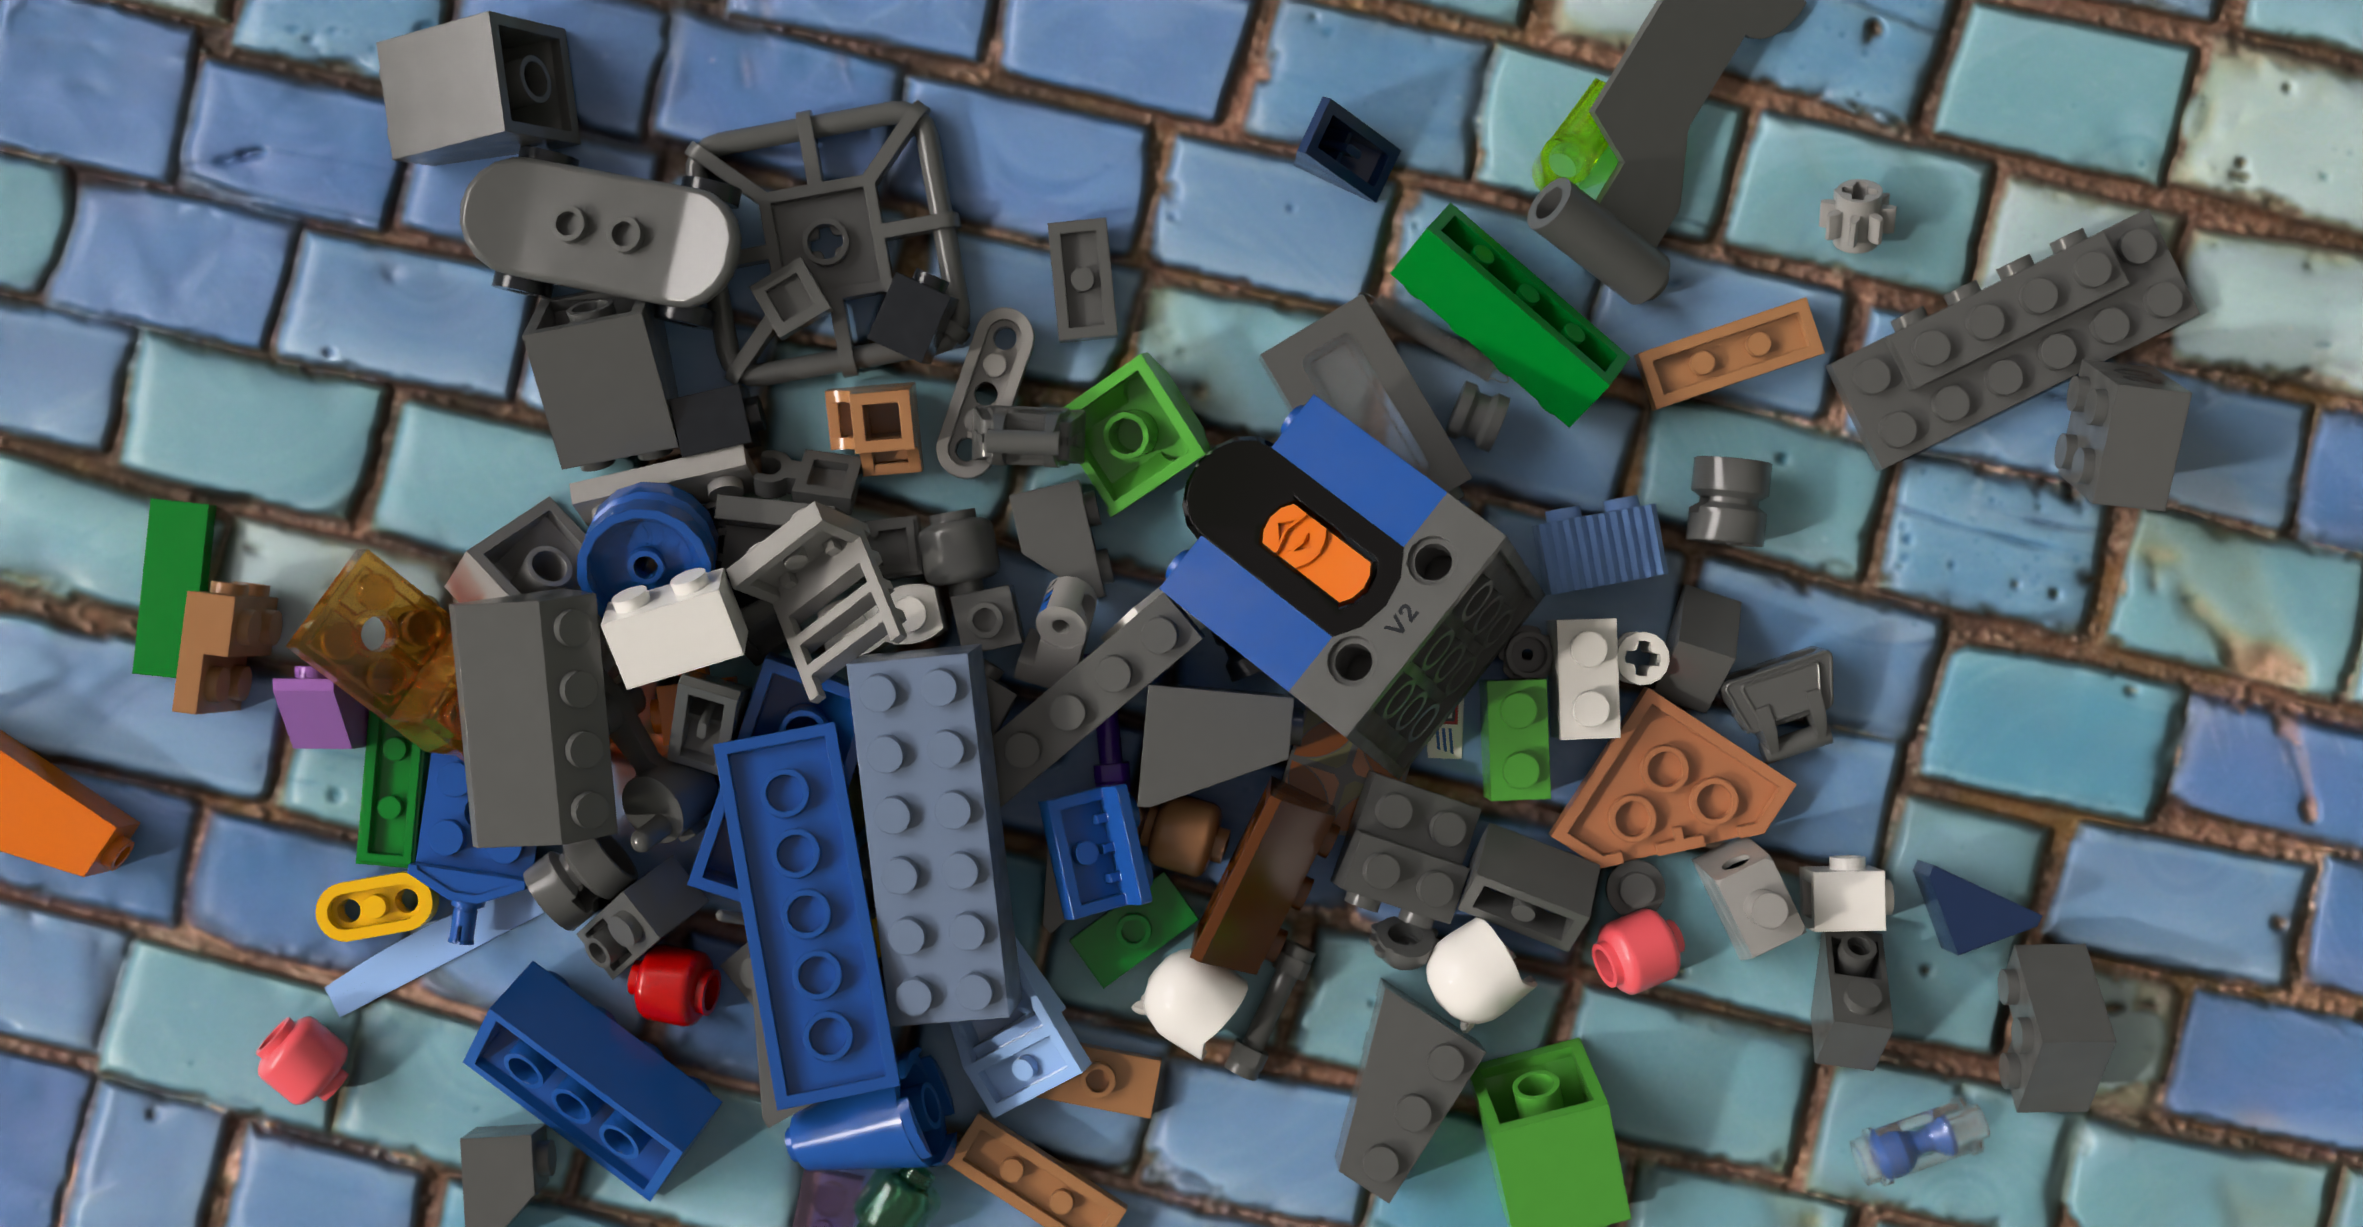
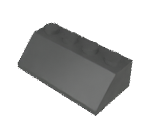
[449,589,618,848]

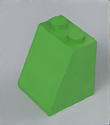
[1469,1037,1632,1227]

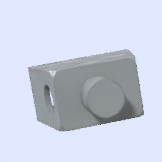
[1691,837,1807,960]

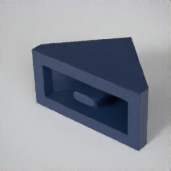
[1294,97,1401,203]
[1913,860,2043,955]

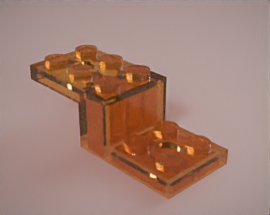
[285,548,613,762]

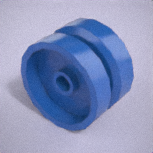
[577,482,718,619]

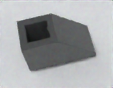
[1009,480,1115,599]
[577,855,709,980]
[1810,931,1894,1071]

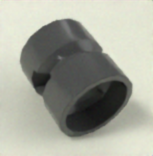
[1686,456,1773,547]
[523,835,638,931]

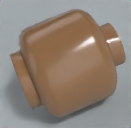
[1140,795,1231,877]

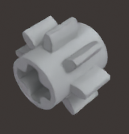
[1819,179,1897,254]

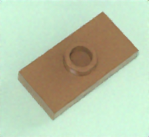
[1037,1042,1162,1119]

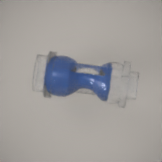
[1850,1096,1990,1187]

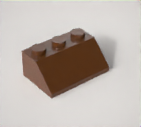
[1190,775,1341,975]

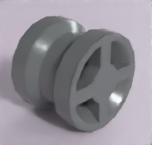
[1445,381,1510,452]

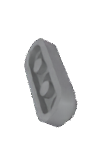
[936,307,1035,479]

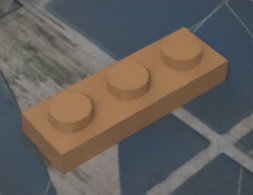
[1634,297,1825,411]
[947,1110,1128,1227]

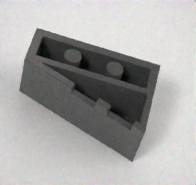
[1335,978,1486,1203]

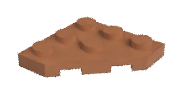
[1548,686,1797,868]

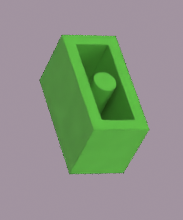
[1479,678,1551,801]

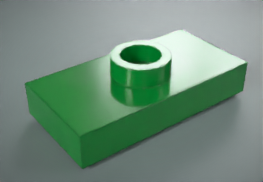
[1069,870,1199,989]

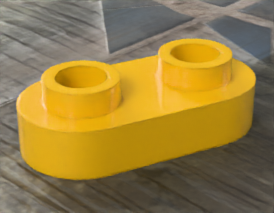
[315,870,439,942]

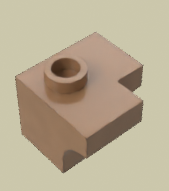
[825,382,924,477]

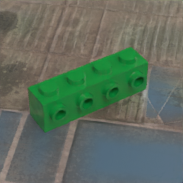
[1390,202,1631,428]

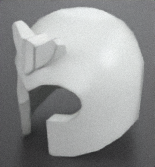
[1426,917,1537,1033]
[1131,949,1248,1061]

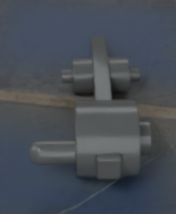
[603,668,718,852]

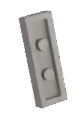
[569,444,758,527]

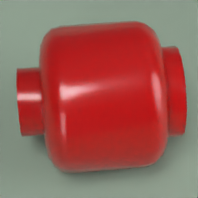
[627,944,721,1027]

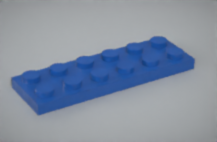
[713,722,901,1111]

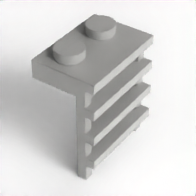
[726,501,907,704]

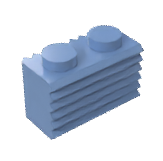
[1532,495,1668,595]

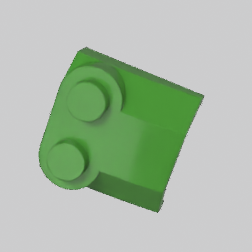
[1063,352,1212,517]

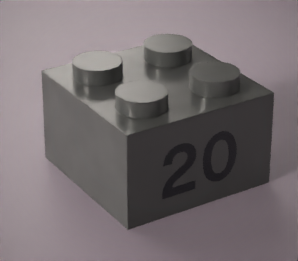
[2054,359,2192,512]

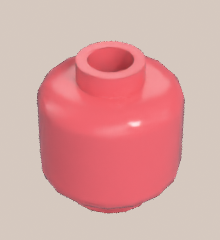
[1592,908,1685,995]
[256,1016,349,1105]

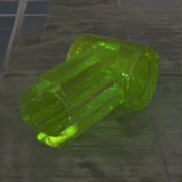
[1532,78,1609,191]

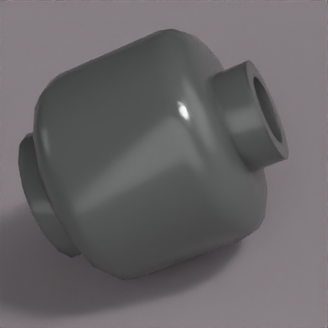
[918,508,1000,597]

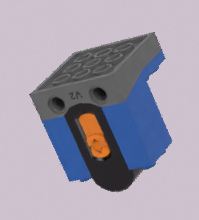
[1159,394,1545,780]

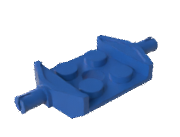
[407,728,538,945]

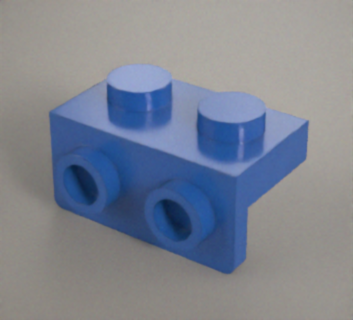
[1038,784,1153,920]

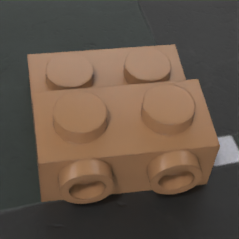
[172,580,283,715]

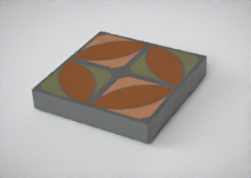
[1281,706,1410,836]

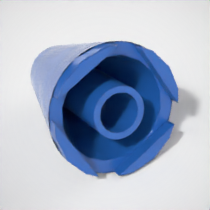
[785,1047,957,1171]

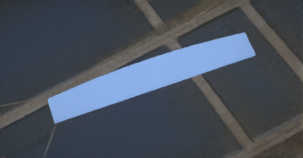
[325,889,544,1017]

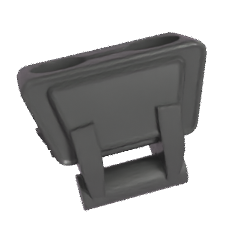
[972,405,1086,468]
[1718,646,1834,765]

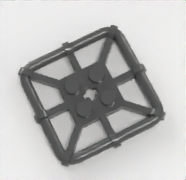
[684,100,971,386]

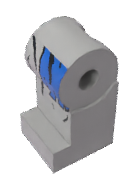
[1014,576,1097,689]

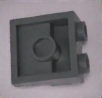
[1330,770,1482,930]

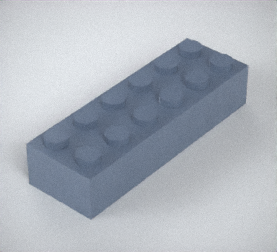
[846,644,1022,1027]

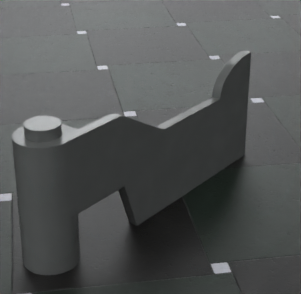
[1527,0,1807,305]

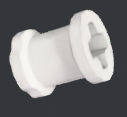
[1617,631,1670,685]

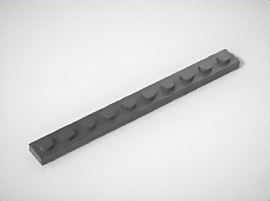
[720,592,1205,1005]

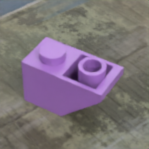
[273,664,372,749]

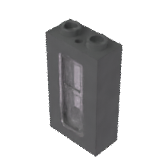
[1259,294,1472,500]

